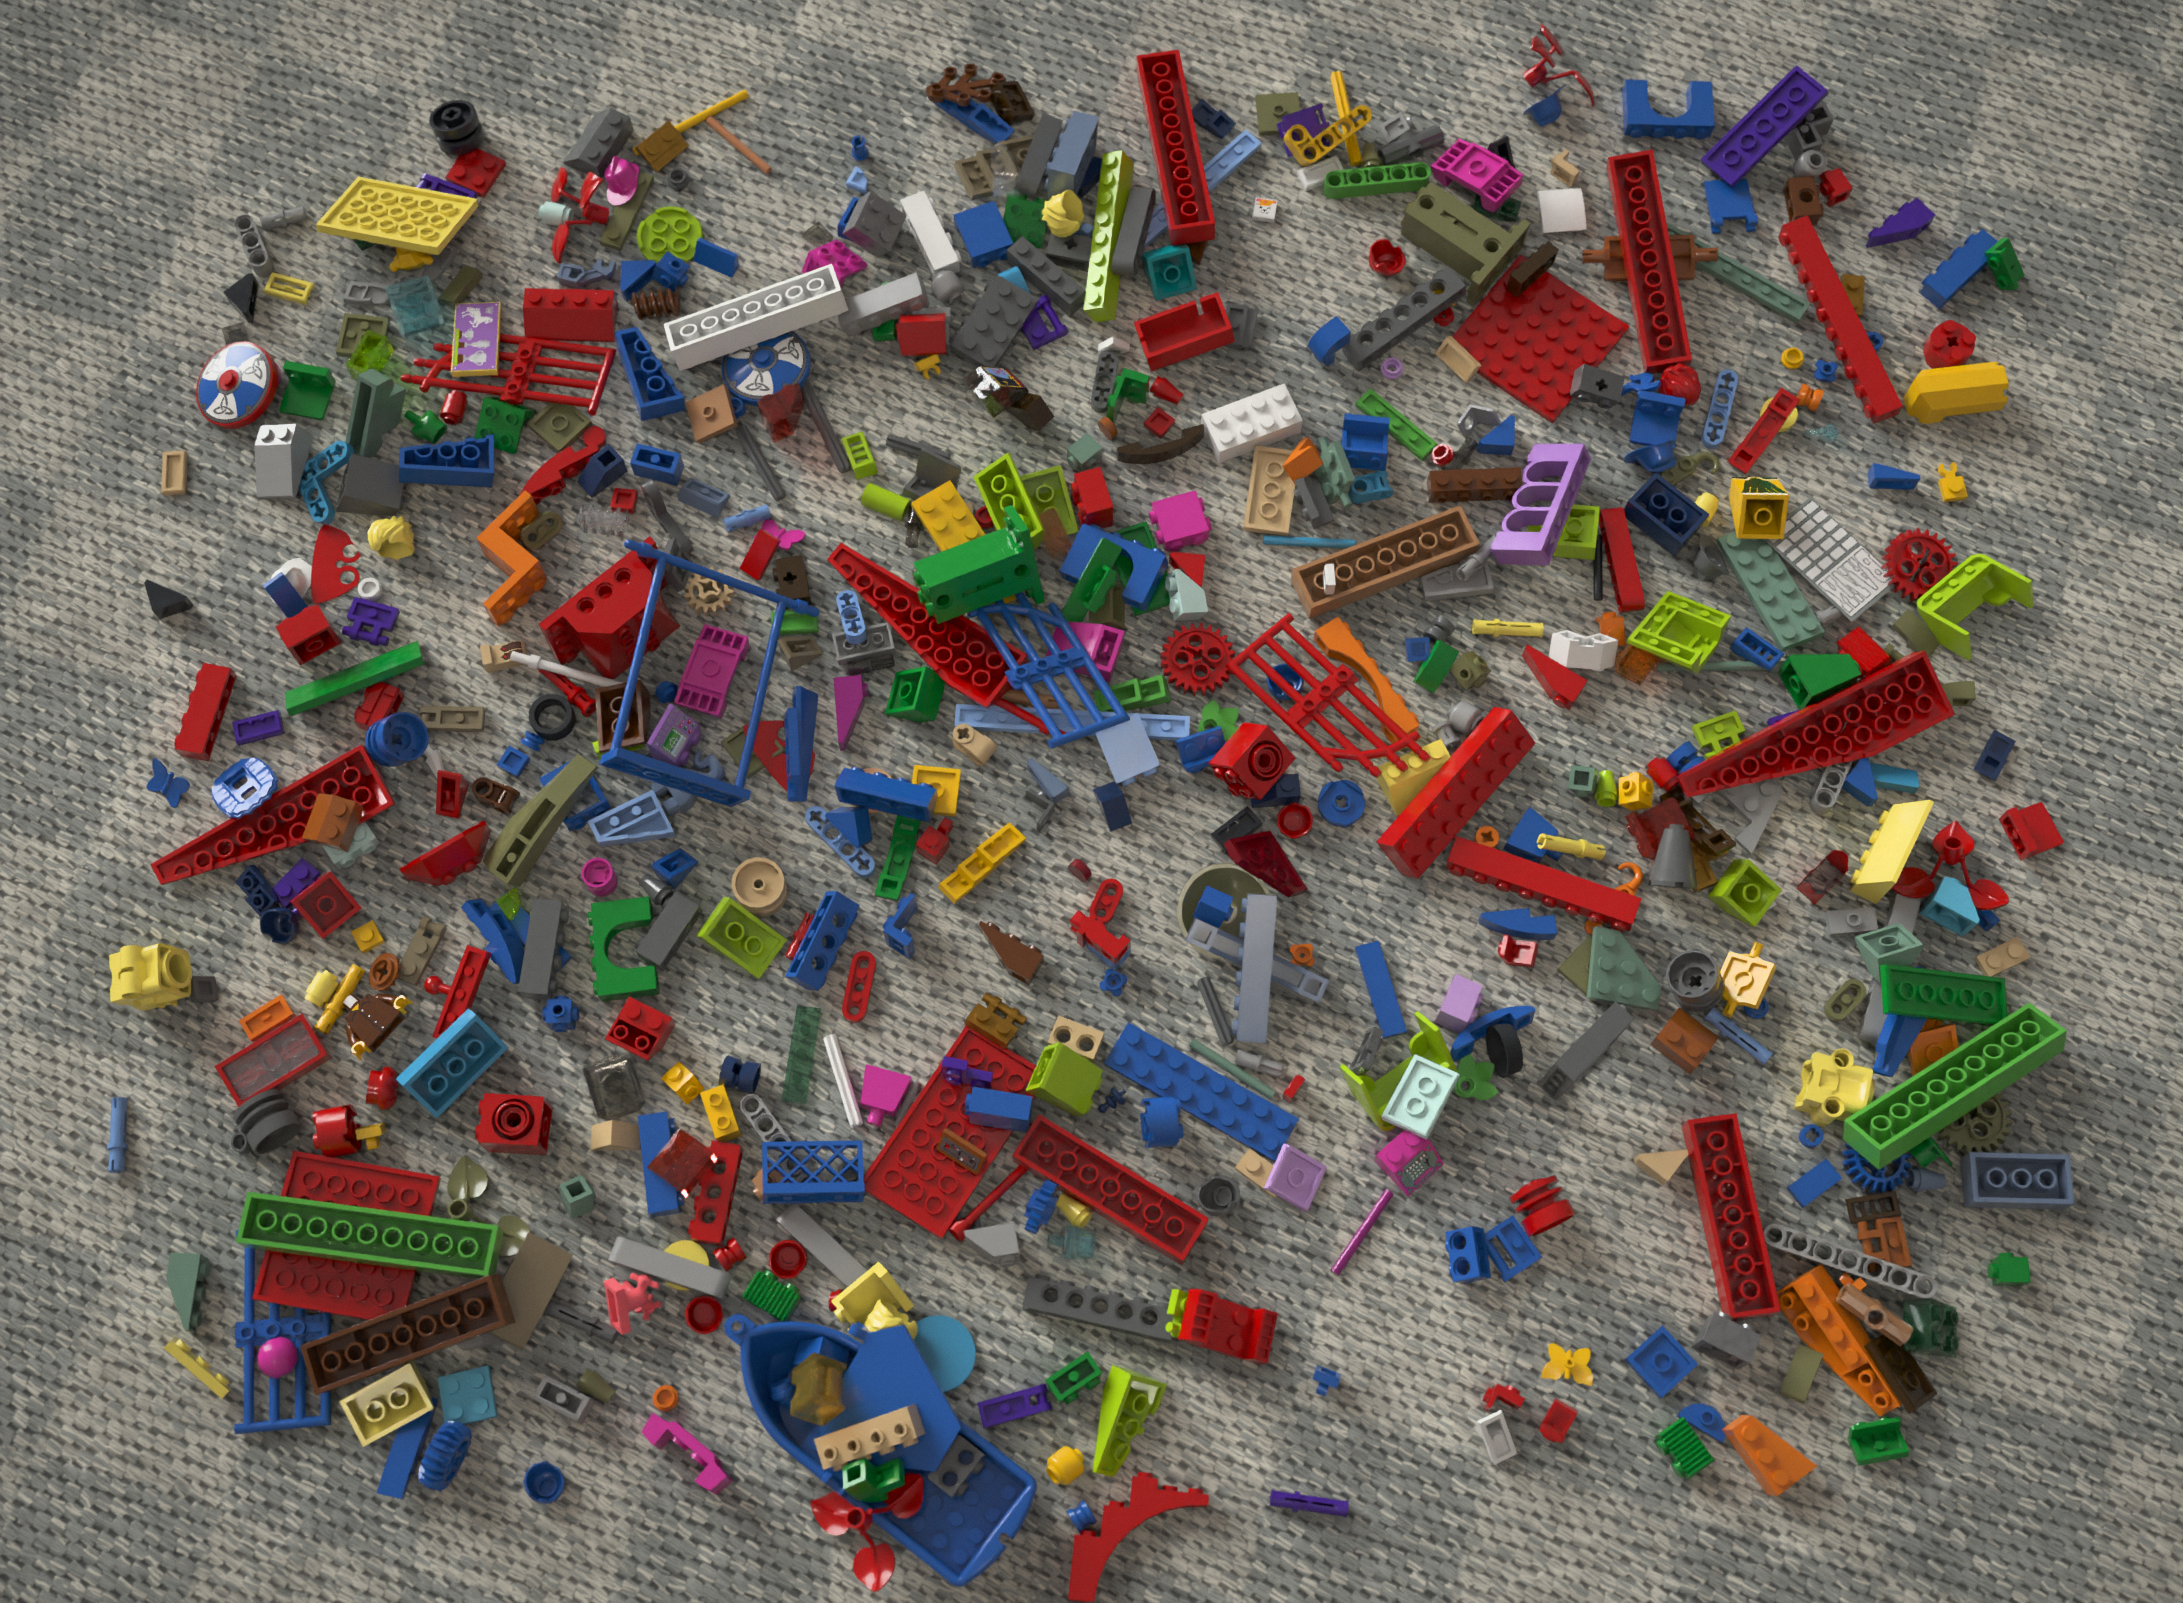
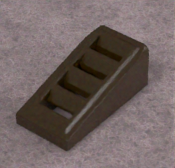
[1845,1190,1901,1224]

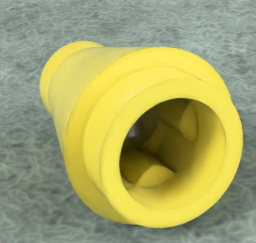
[1056,1193,1093,1229]

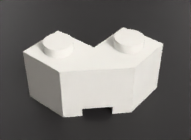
[1549,630,1618,671]

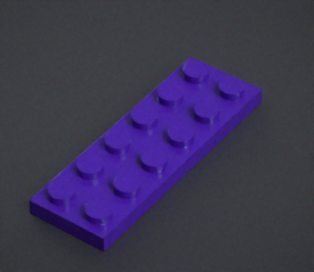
[1700,65,1829,188]

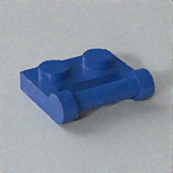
[1485,1215,1542,1283]

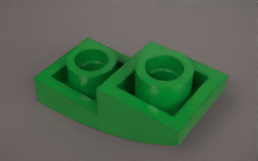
[1413,640,1459,693]

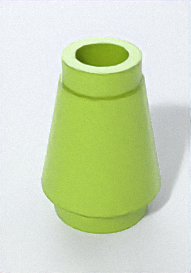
[1594,770,1618,807]

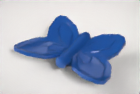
[147,758,190,808]

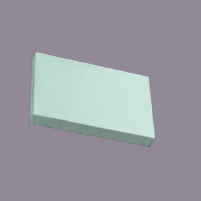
[1381,1054,1460,1140]

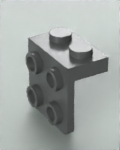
[903,448,961,501]

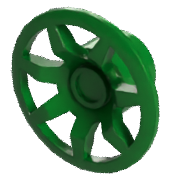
[1909,1137,1953,1168]

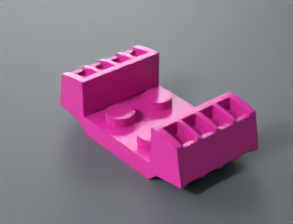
[1431,139,1524,213]
[674,624,749,719]
[642,1413,733,1495]

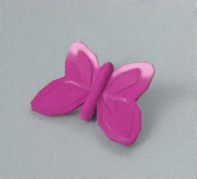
[754,519,805,550]

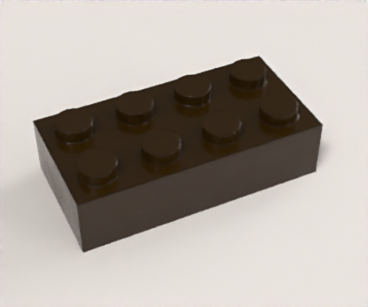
[1507,241,1559,298]

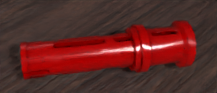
[538,660,596,717]

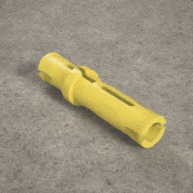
[1472,619,1544,638]
[1537,833,1606,860]

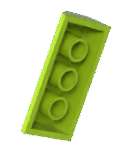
[973,452,1045,549]

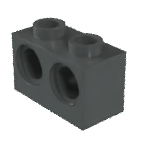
[927,1435,986,1500]

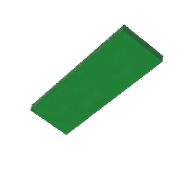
[285,641,424,717]
[1880,964,2008,1026]

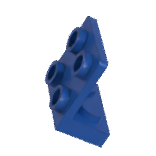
[1629,390,1685,450]
[883,893,918,960]

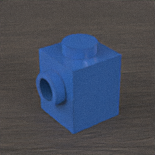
[1193,886,1234,928]

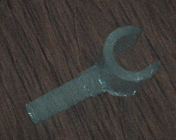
[1804,424,1838,440]

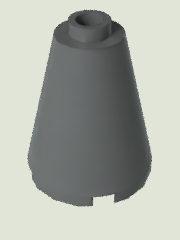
[1648,824,1697,889]

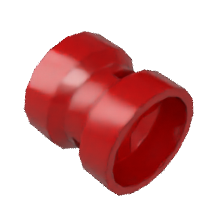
[712,1237,747,1272]

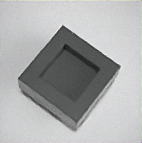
[190,976,218,1003]

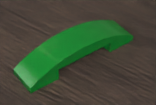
[874,815,921,902]

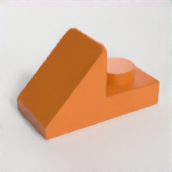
[1282,437,1323,483]

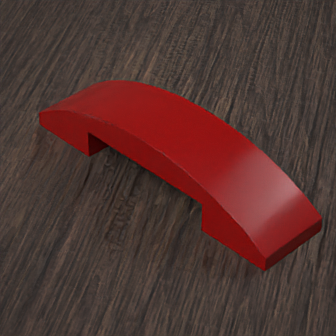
[1727,387,1800,474]

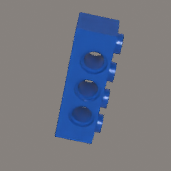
[785,891,860,991]

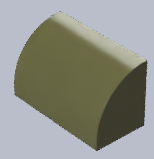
[1089,582,1125,630]

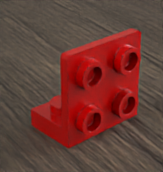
[1999,802,2064,861]

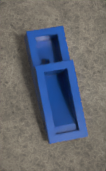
[1478,908,1558,940]

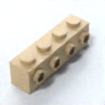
[814,1403,925,1471]

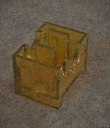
[790,1352,846,1426]

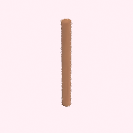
[706,116,772,175]

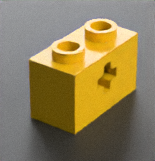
[700,1084,742,1142]

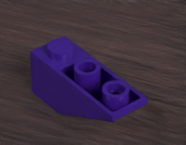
[1866,197,1936,248]

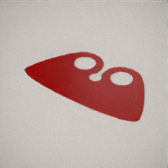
[311,525,361,604]
[743,720,816,791]

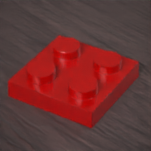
[445,148,506,198]

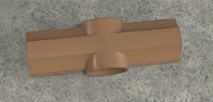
[1836,1283,1913,1346]

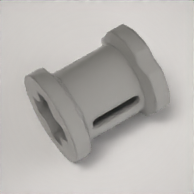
[1432,720,1461,750]

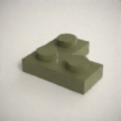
[336,313,390,359]

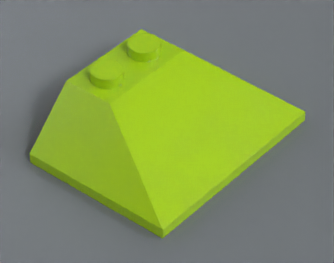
[1627,591,1731,674]

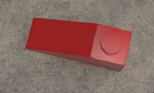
[1522,644,1588,710]

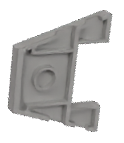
[1691,779,1783,855]

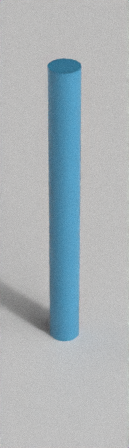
[1263,535,1355,549]

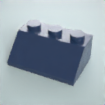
[1624,473,1710,556]

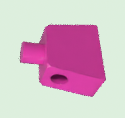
[861,1064,912,1127]

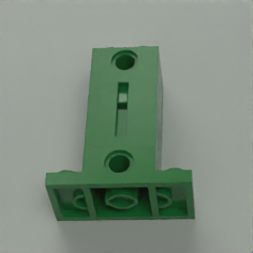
[912,505,1045,624]

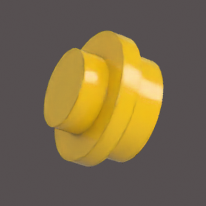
[1781,347,1804,370]

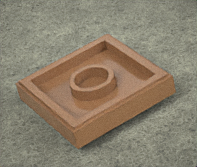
[686,384,738,443]

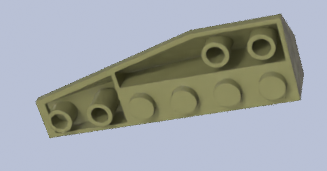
[483,754,598,887]

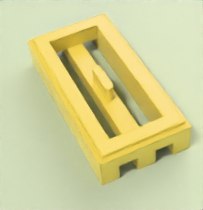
[264,272,315,305]

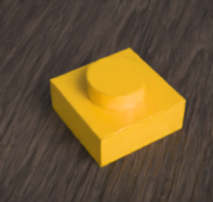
[351,920,385,954]

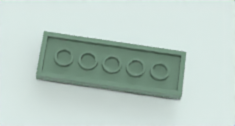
[1716,531,1825,652]

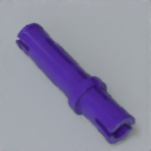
[1269,1490,1349,1518]

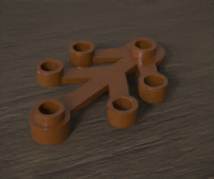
[926,63,1006,106]

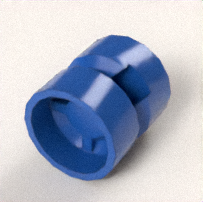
[1666,741,1705,774]

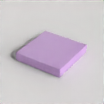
[1264,1144,1327,1211]

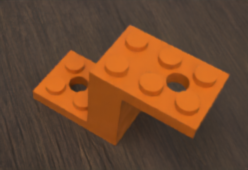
[476,490,547,627]

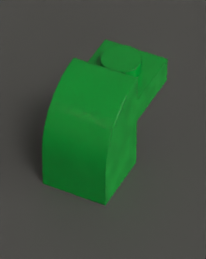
[842,1457,905,1502]

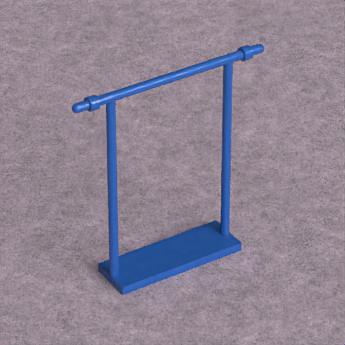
[599,540,819,807]

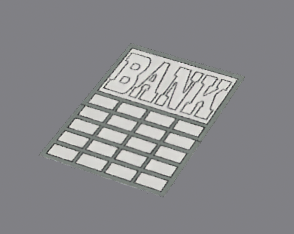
[1764,498,1895,622]

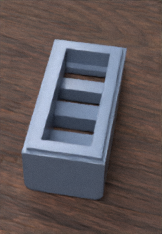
[1027,758,1069,804]

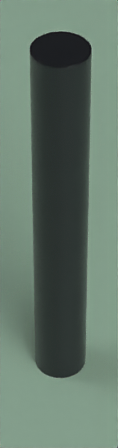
[1593,535,1603,601]

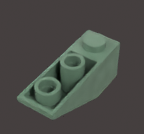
[166,1253,210,1334]

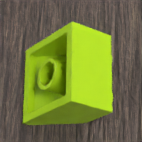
[1707,859,1782,927]

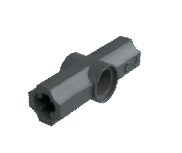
[1378,125,1445,166]

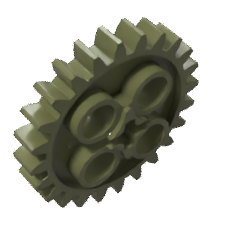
[1938,1093,2013,1155]

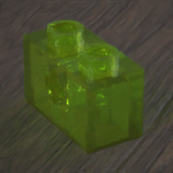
[346,329,394,380]

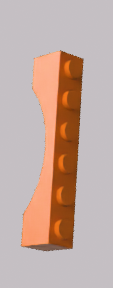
[1314,617,1419,744]

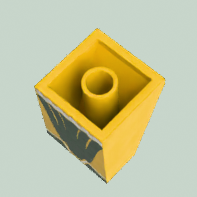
[1729,477,1789,539]

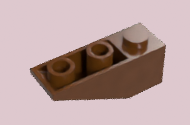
[979,921,1044,986]

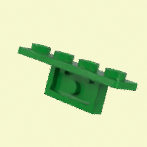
[1061,537,1122,623]

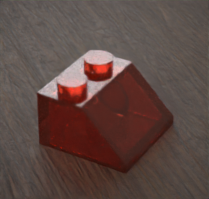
[647,1128,718,1198]

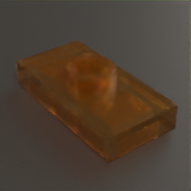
[1038,508,1072,559]

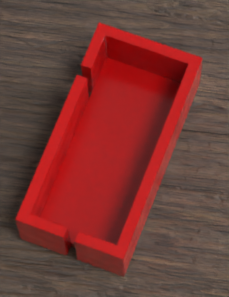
[1134,292,1235,372]

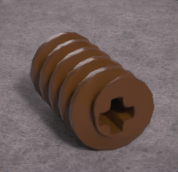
[633,288,681,320]

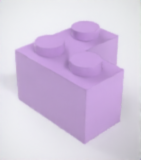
[1434,974,1484,1034]

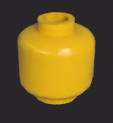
[1046,1446,1085,1486]

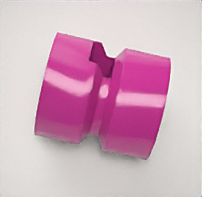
[581,858,618,897]

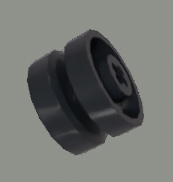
[429,100,485,155]

